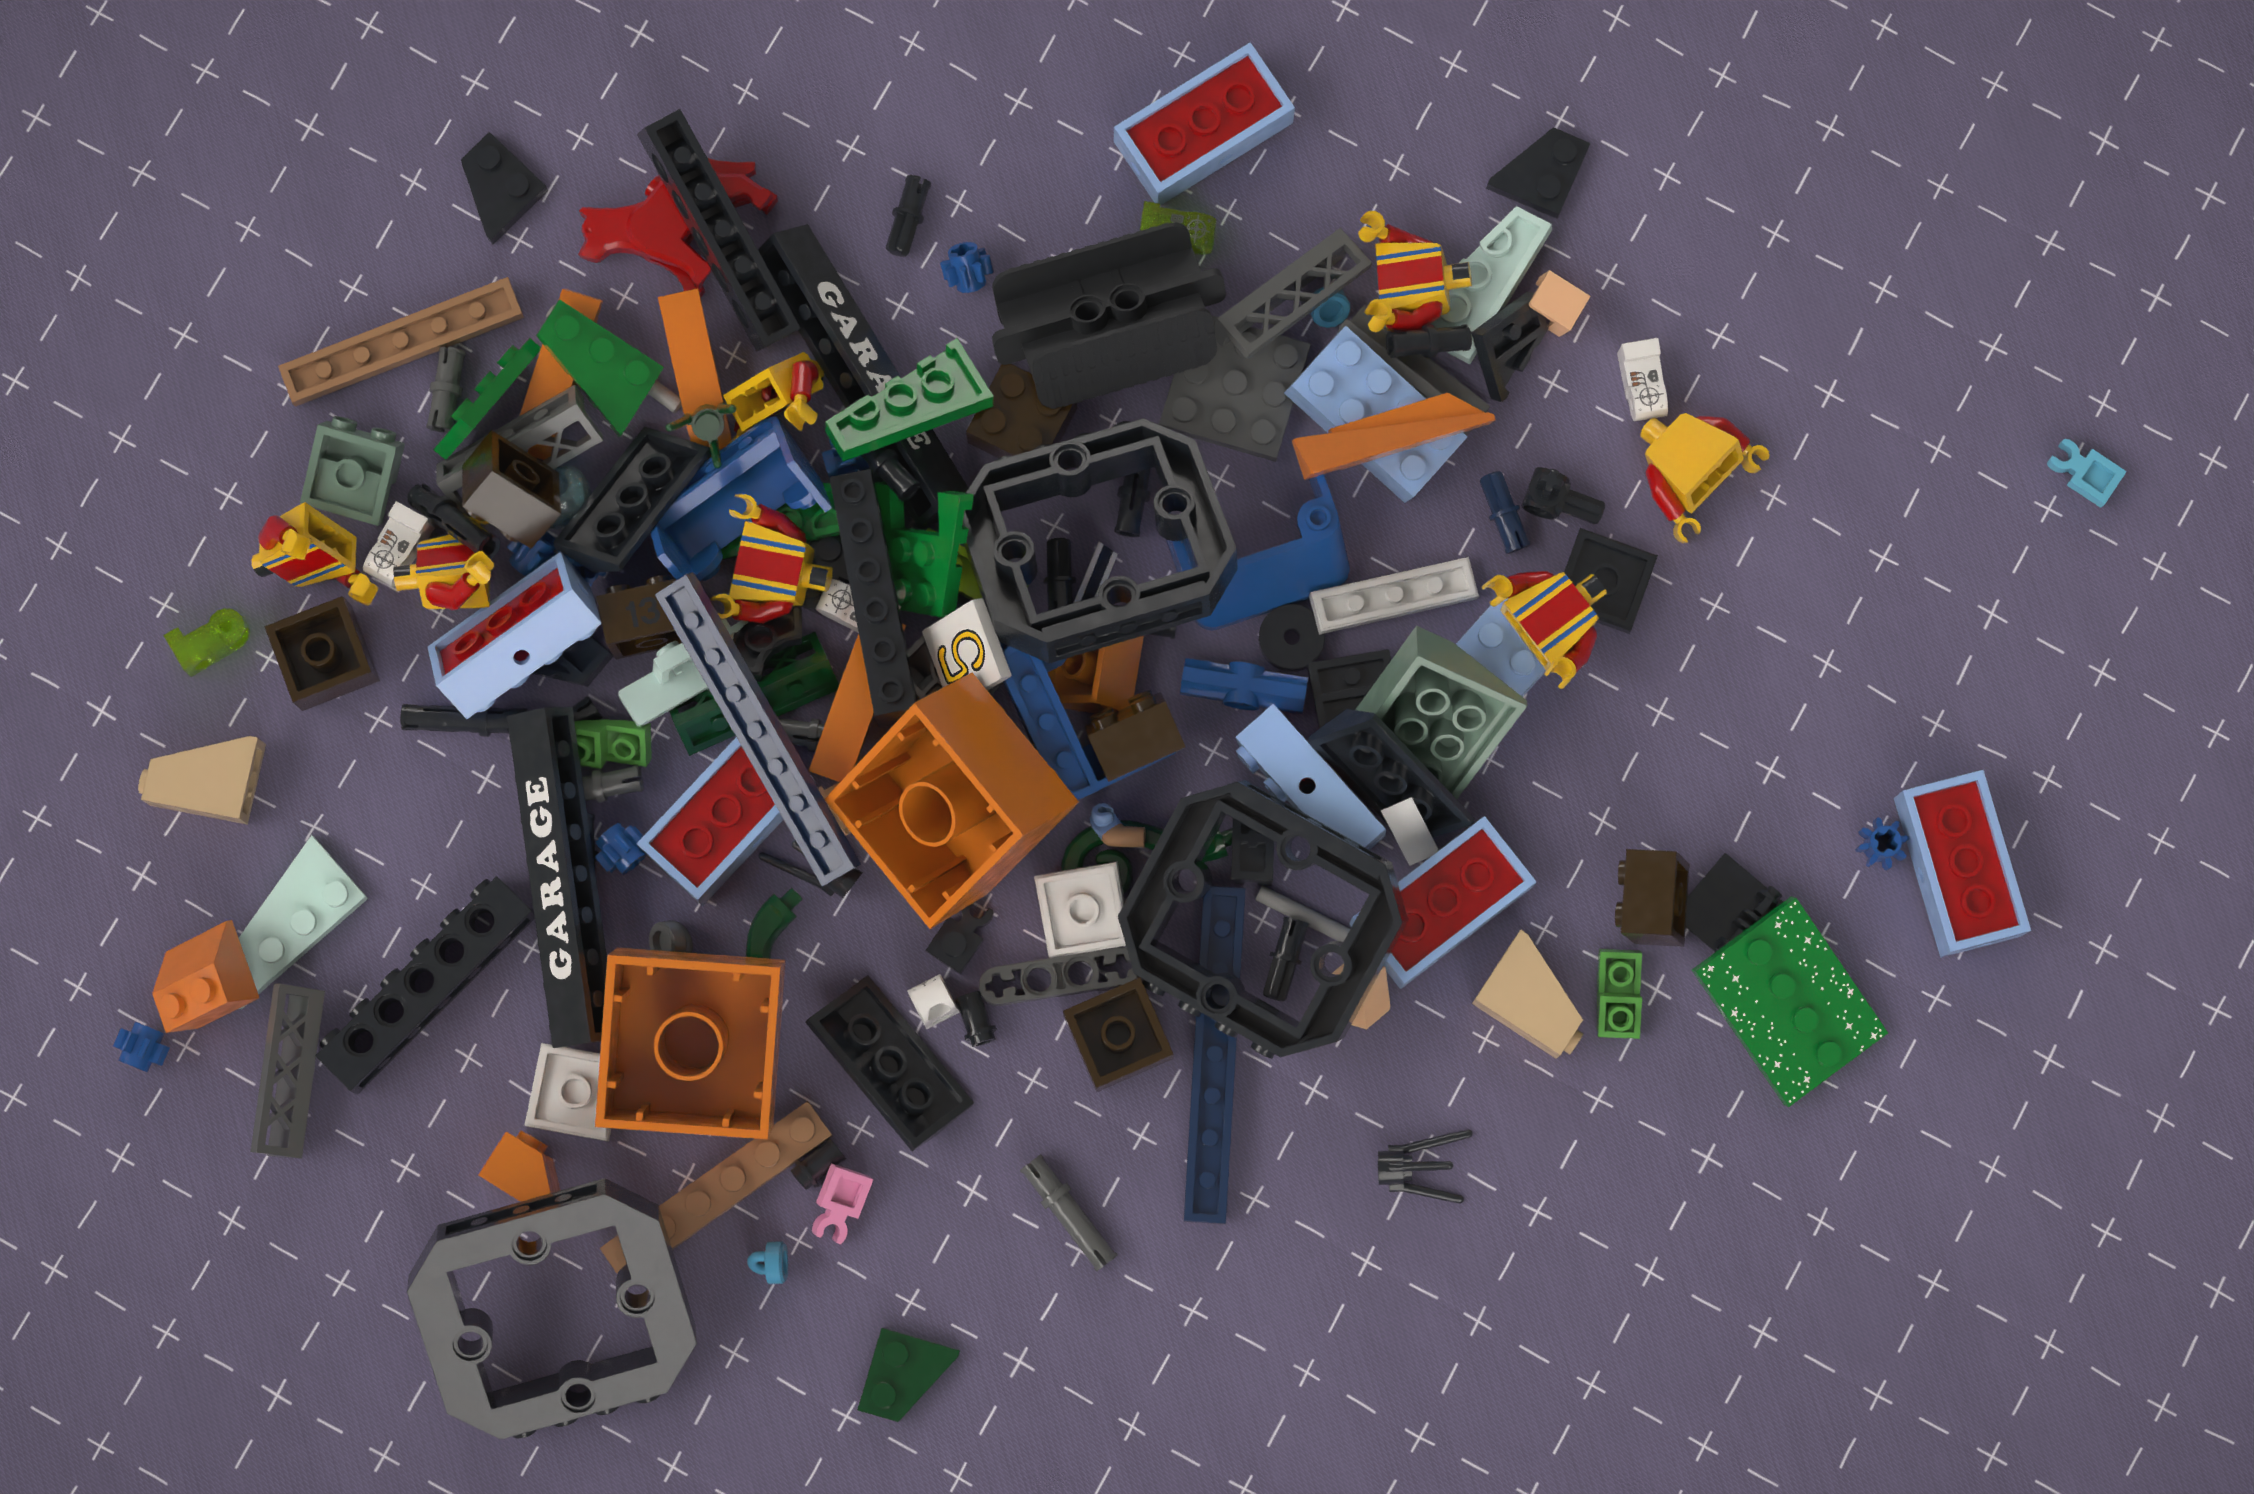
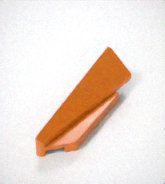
[1292,393,1496,480]

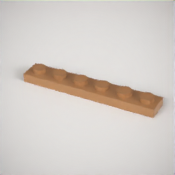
[278,277,524,407]
[600,1101,833,1274]

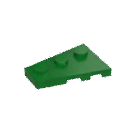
[536,300,664,437]
[433,338,541,460]

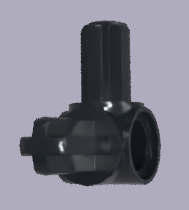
[1521,467,1605,524]

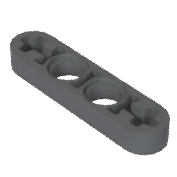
[979,947,1138,1006]

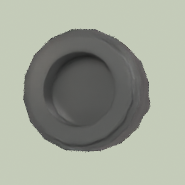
[649,920,693,953]

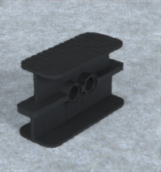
[992,222,1226,409]

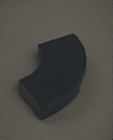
[733,606,802,682]

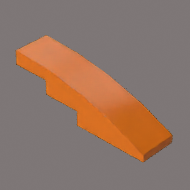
[520,288,603,460]
[658,288,732,459]
[809,624,907,782]

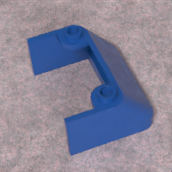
[651,416,832,581]
[1166,474,1350,631]
[1003,646,1176,800]

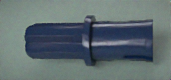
[1480,471,1531,554]

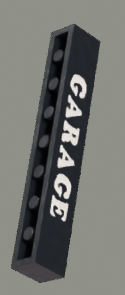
[758,224,969,529]
[507,707,607,1048]

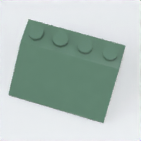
[1332,625,1528,799]

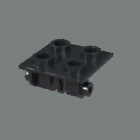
[1686,853,1783,952]

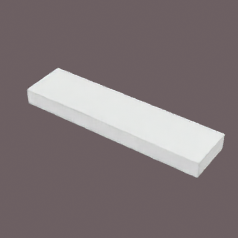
[1309,557,1479,635]

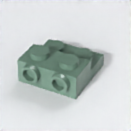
[300,416,405,526]

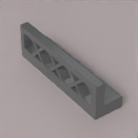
[1214,227,1372,359]
[1338,306,1490,436]
[436,385,603,517]
[250,983,325,1159]

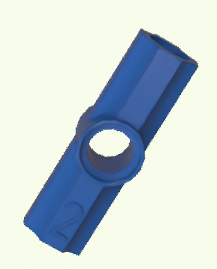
[1180,658,1308,714]

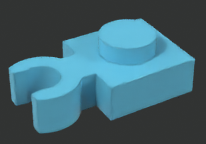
[2047,439,2127,508]

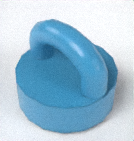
[1310,287,1350,328]
[747,1241,789,1284]

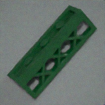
[669,631,839,756]

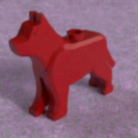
[578,158,778,297]

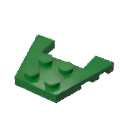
[875,482,973,617]

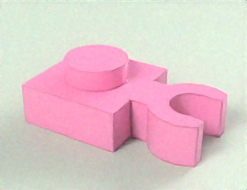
[812,1163,873,1244]

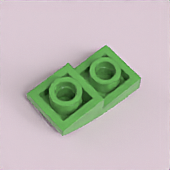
[574,720,652,769]
[1597,949,1642,1039]

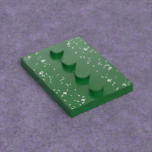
[1691,896,1888,1107]

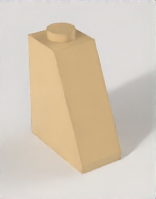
[138,736,266,825]
[1472,930,1583,1059]

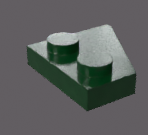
[857,1328,960,1422]

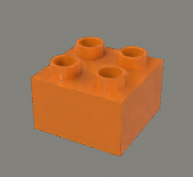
[824,672,1079,929]
[595,947,786,1139]

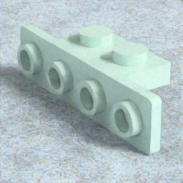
[618,619,748,727]

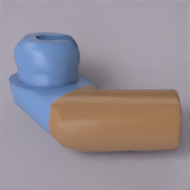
[1090,803,1146,848]

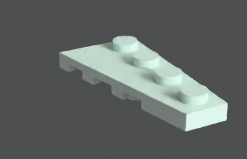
[1430,206,1552,364]
[239,835,369,1010]

